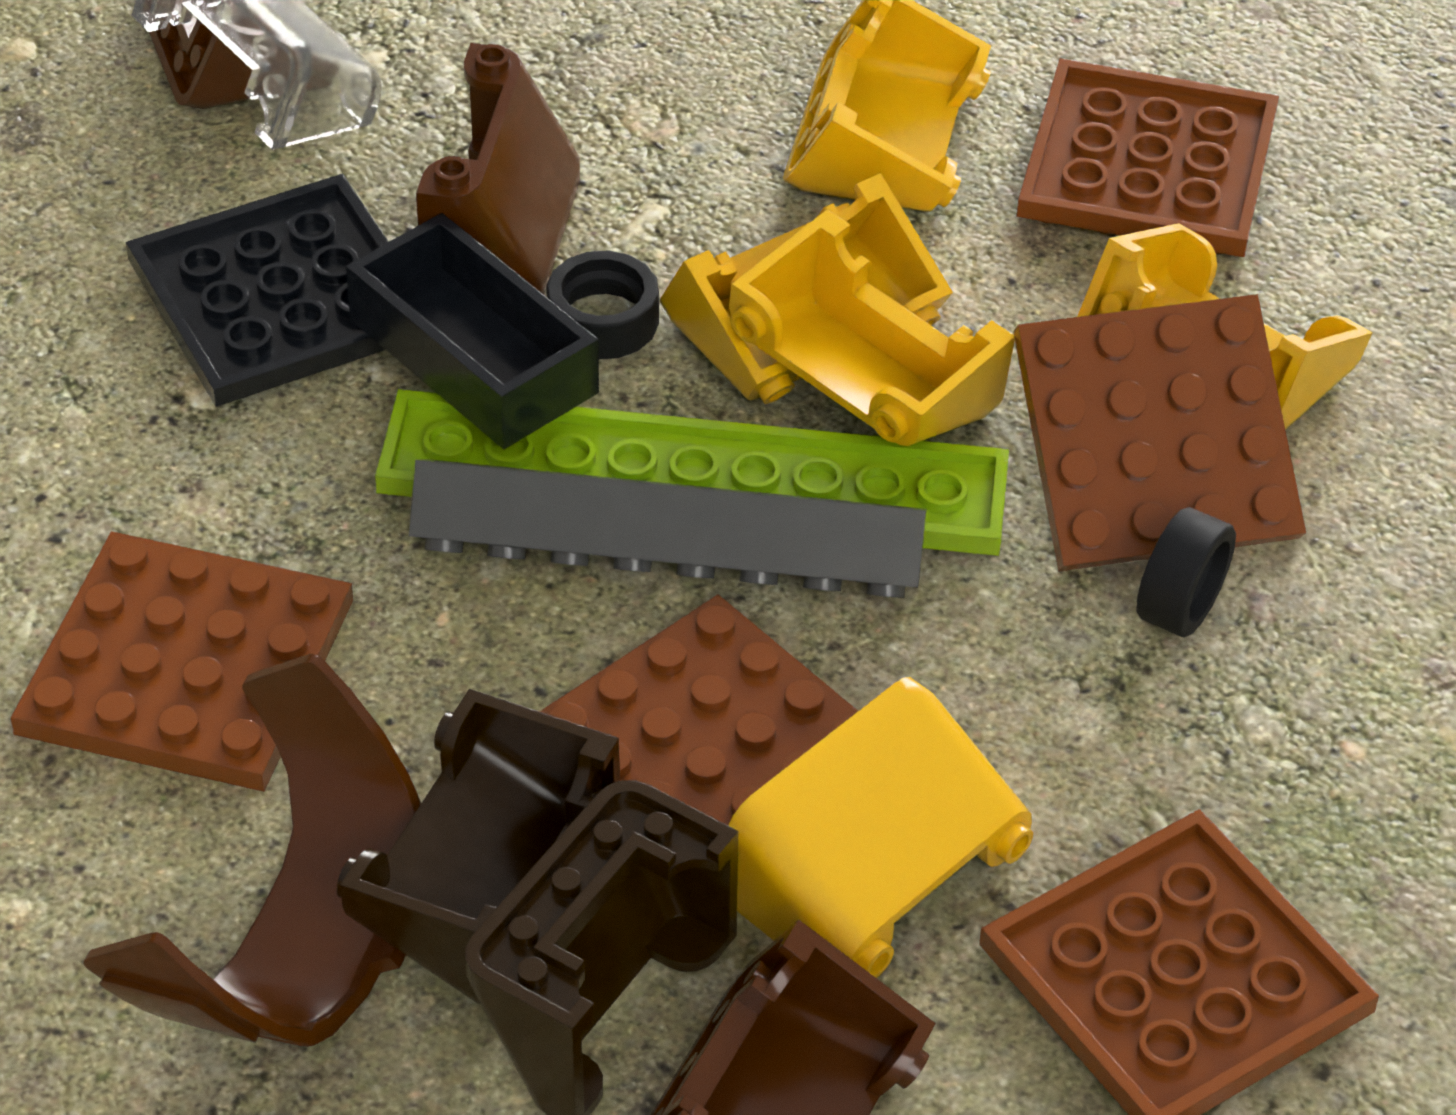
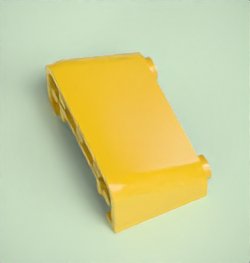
[783,0,991,212]
[660,173,953,404]
[729,209,1015,446]
[1077,223,1373,430]
[728,677,1033,978]

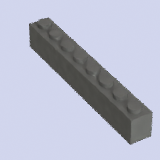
[409,459,927,598]

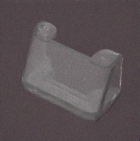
[131,0,382,150]

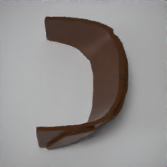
[83,654,421,1047]

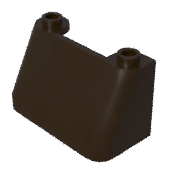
[337,689,620,1004]
[465,780,738,1115]

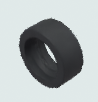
[546,250,659,359]
[1136,507,1236,637]

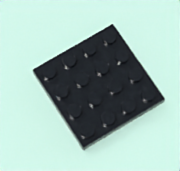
[126,173,389,407]

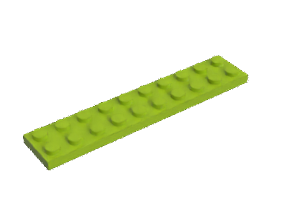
[375,389,1009,556]

